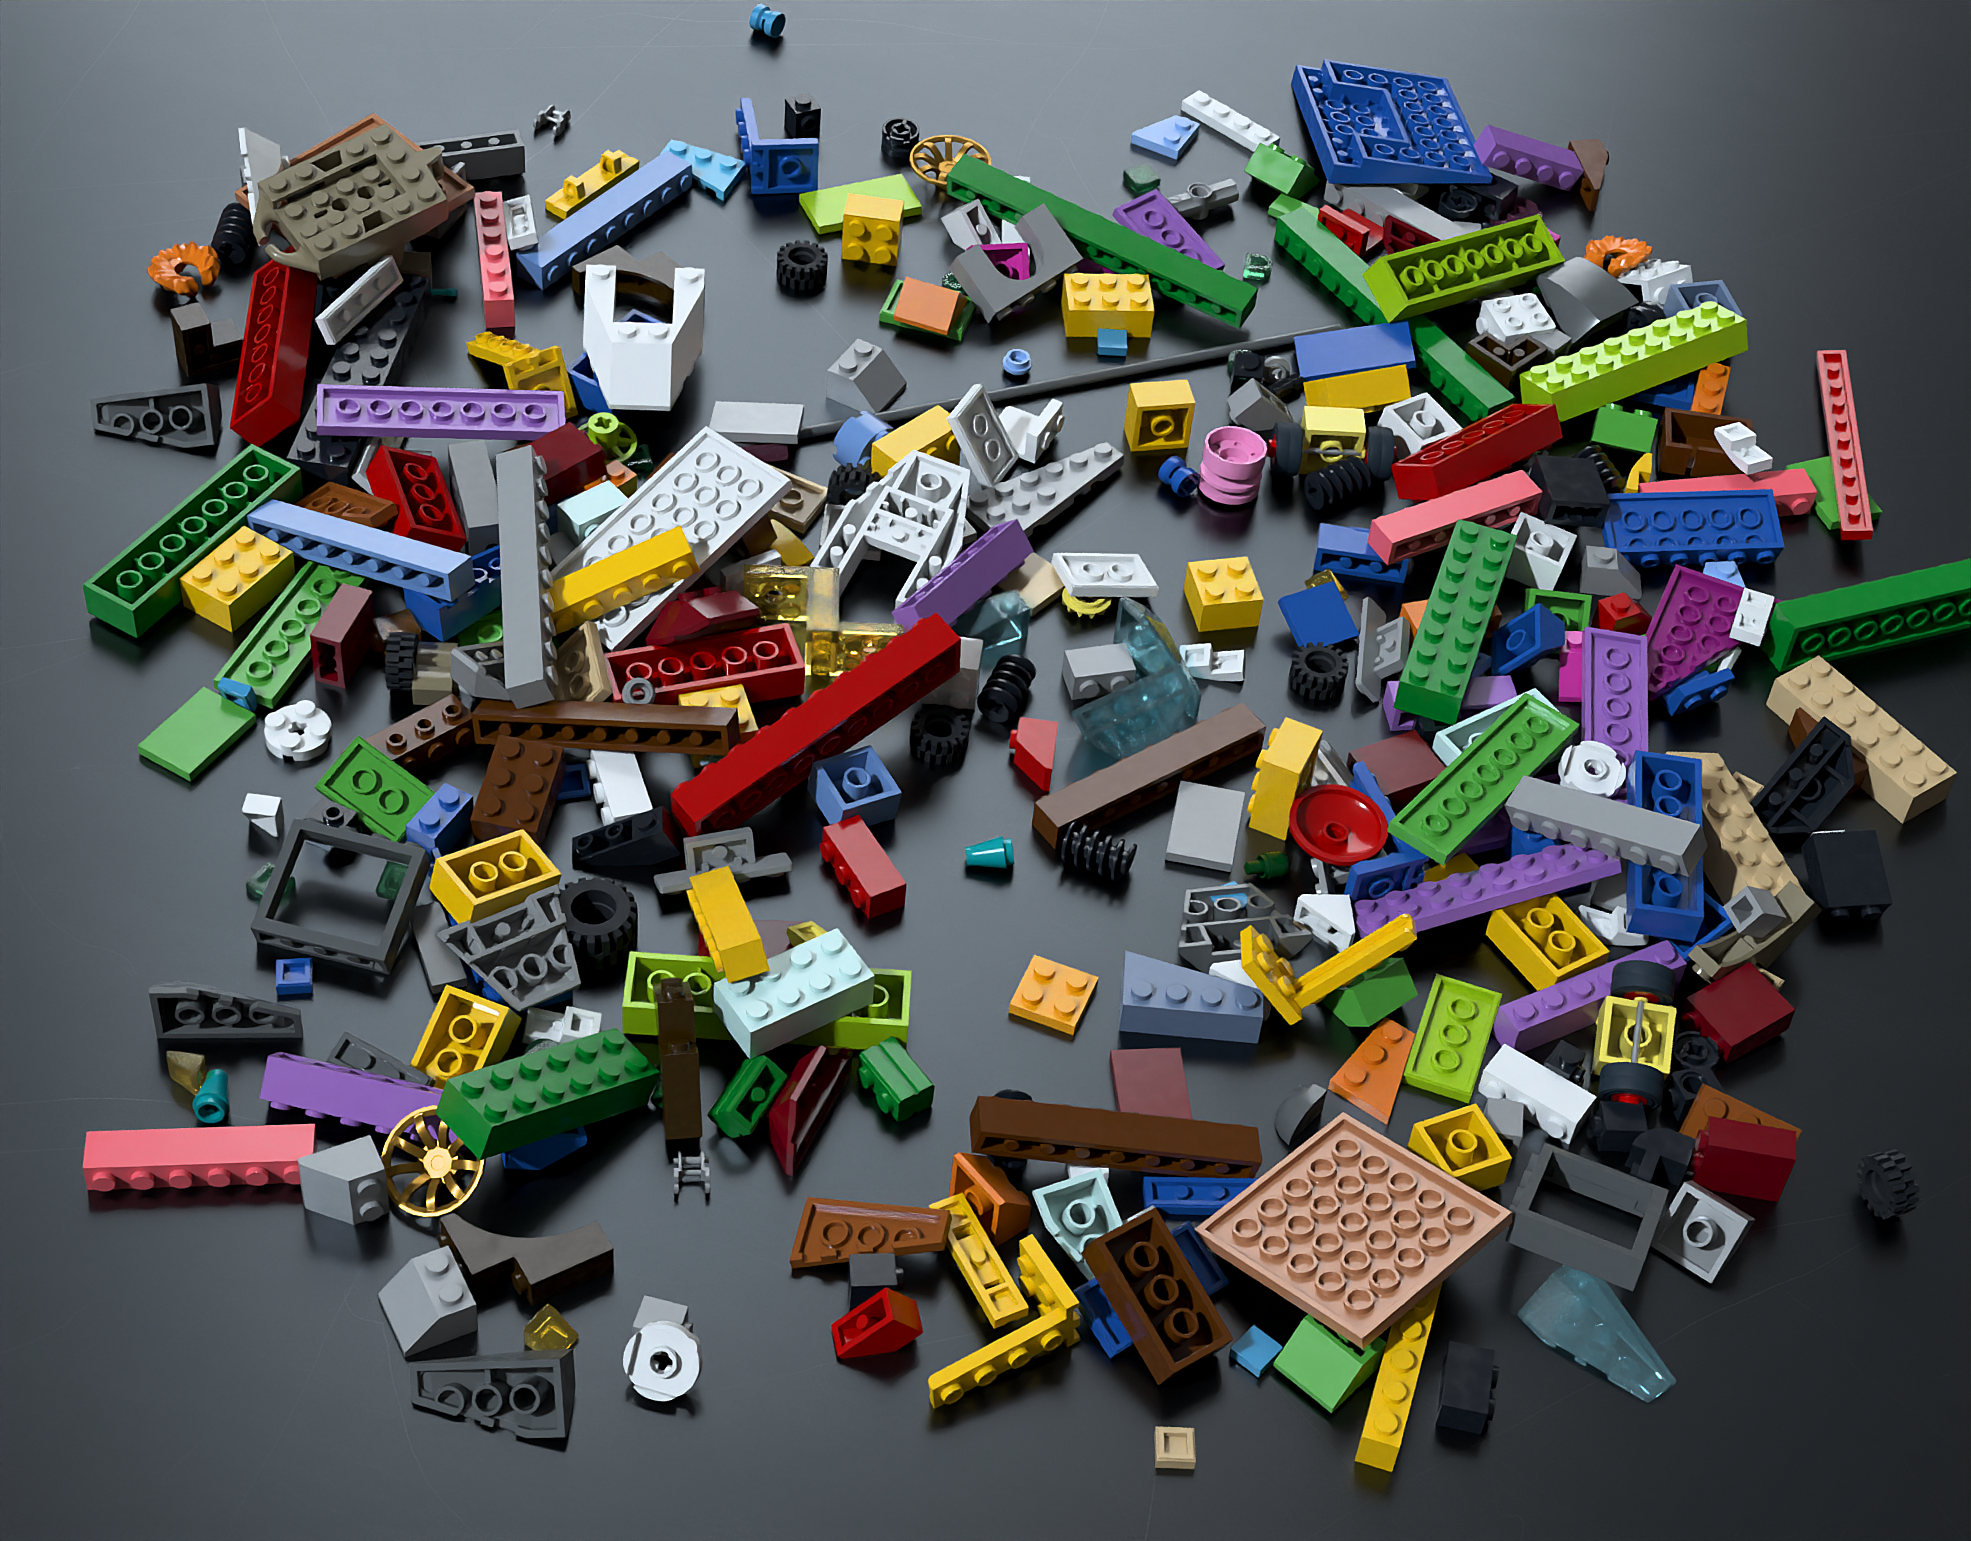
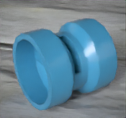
[749,4,786,38]

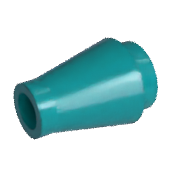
[965,835,1015,869]
[192,1069,230,1123]

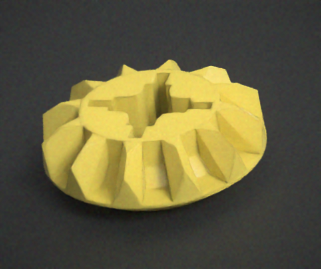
[1062,588,1112,619]

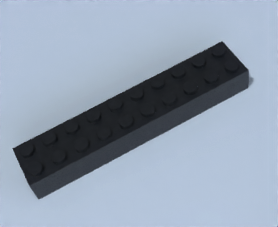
[287,272,432,490]

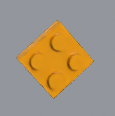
[1009,955,1099,1035]

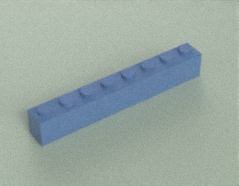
[516,150,692,290]
[247,499,475,602]

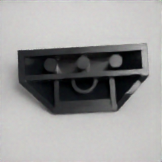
[1750,716,1855,835]

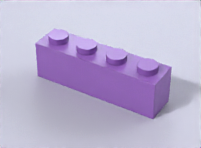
[1473,124,1584,192]
[1382,675,1517,731]

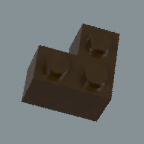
[170,302,243,377]
[1466,331,1548,394]

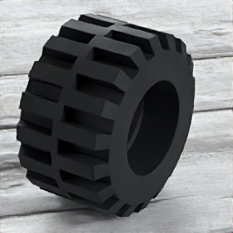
[558,876,638,970]

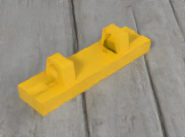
[545,150,639,220]
[929,1193,1029,1329]

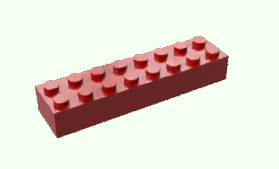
[230,245,318,447]

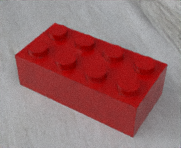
[365,445,467,552]

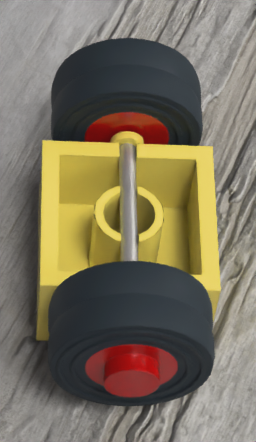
[1267,406,1397,481]
[1592,960,1676,1111]

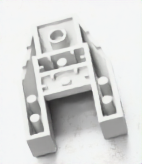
[583,264,704,411]
[808,450,970,624]

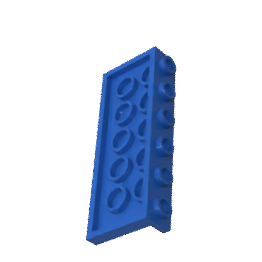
[1601,489,1785,568]

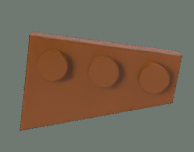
[1679,1083,1802,1151]

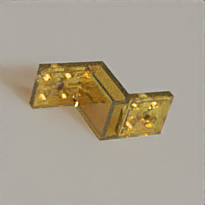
[743,564,903,676]

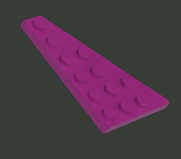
[1645,564,1782,701]

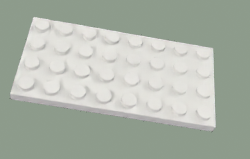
[550,426,793,653]

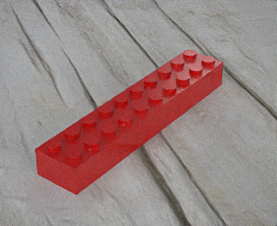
[670,612,961,838]

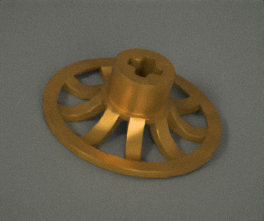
[909,135,991,191]
[381,1105,486,1217]

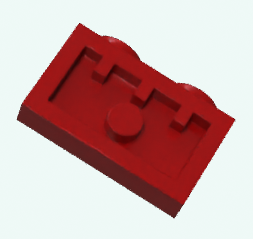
[1318,205,1384,258]

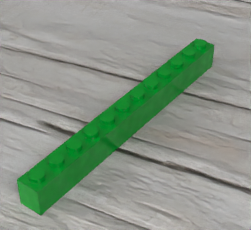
[947,154,1258,329]
[1274,207,1515,422]

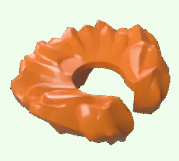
[1584,235,1652,278]
[147,241,220,298]

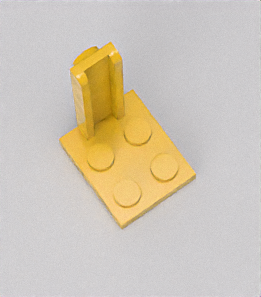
[466,332,578,419]
[1240,914,1417,1026]
[928,1234,1080,1409]

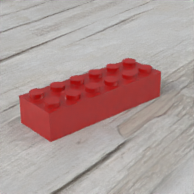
[1391,404,1563,503]
[604,622,806,705]

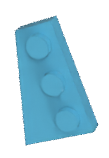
[660,139,746,201]

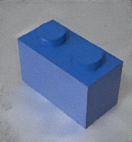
[406,783,474,862]

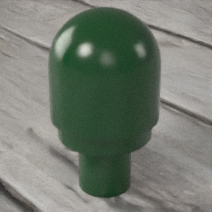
[1244,851,1291,879]

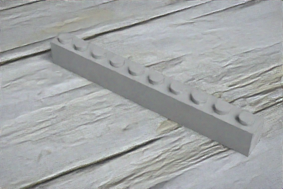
[496,445,558,709]

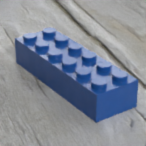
[1626,750,1704,942]

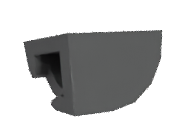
[1275,1084,1327,1145]

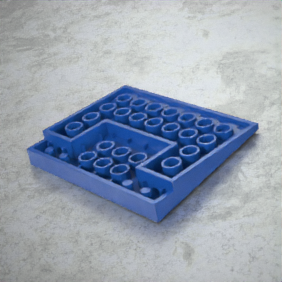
[1291,59,1493,184]

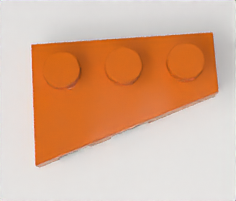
[1328,1017,1415,1125]

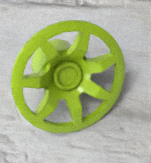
[578,412,637,464]

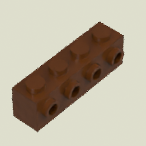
[341,694,475,775]

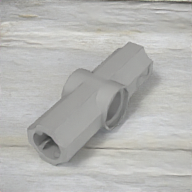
[1166,179,1239,220]

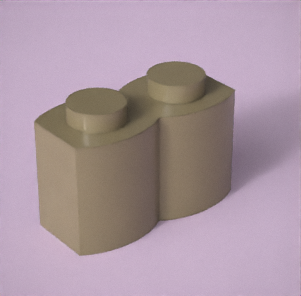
[412,641,461,705]

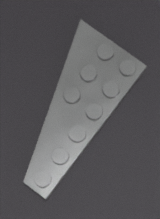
[965,442,1124,538]

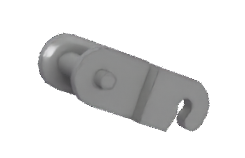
[533,105,571,136]
[674,1151,710,1194]

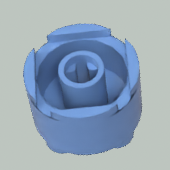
[833,411,896,469]

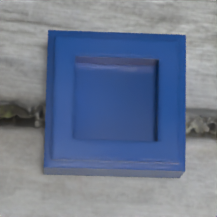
[276,958,313,995]

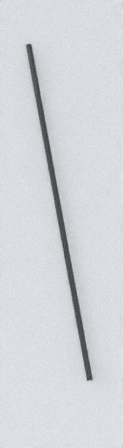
[732,324,1342,451]

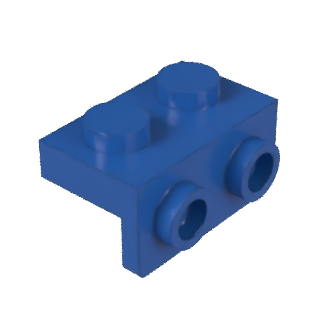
[1659,668,1735,717]

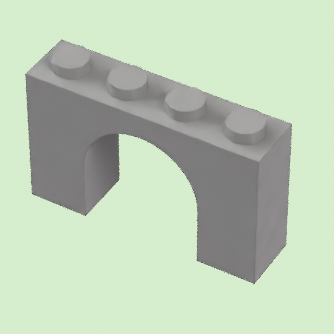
[949,203,1083,323]

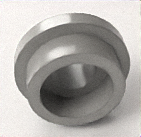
[1263,356,1291,384]
[622,678,655,704]

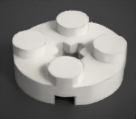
[264,700,332,761]
[1558,741,1626,799]
[623,1321,703,1401]

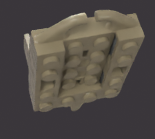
[253,123,449,281]

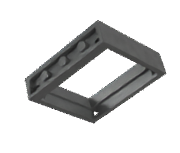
[250,817,431,975]
[1505,1143,1669,1291]

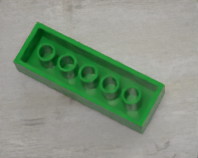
[435,1027,660,1160]

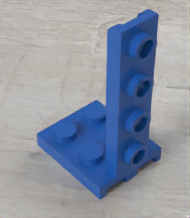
[735,98,819,194]
[1344,761,1430,907]

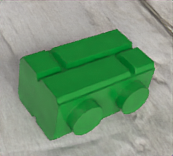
[856,1036,935,1122]
[707,1055,789,1138]

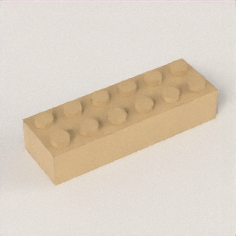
[1766,656,1957,824]
[1666,752,1805,905]

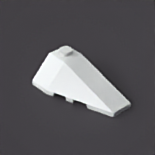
[238,127,291,246]

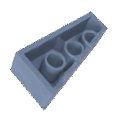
[1119,951,1263,1044]

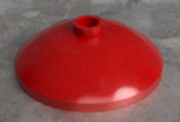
[1288,784,1388,866]

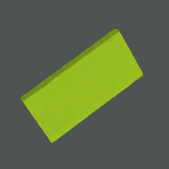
[799,174,922,234]
[1401,973,1502,1103]

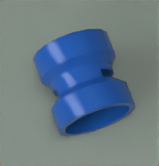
[1158,456,1200,497]

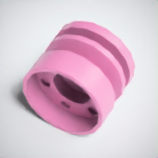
[1198,426,1267,505]

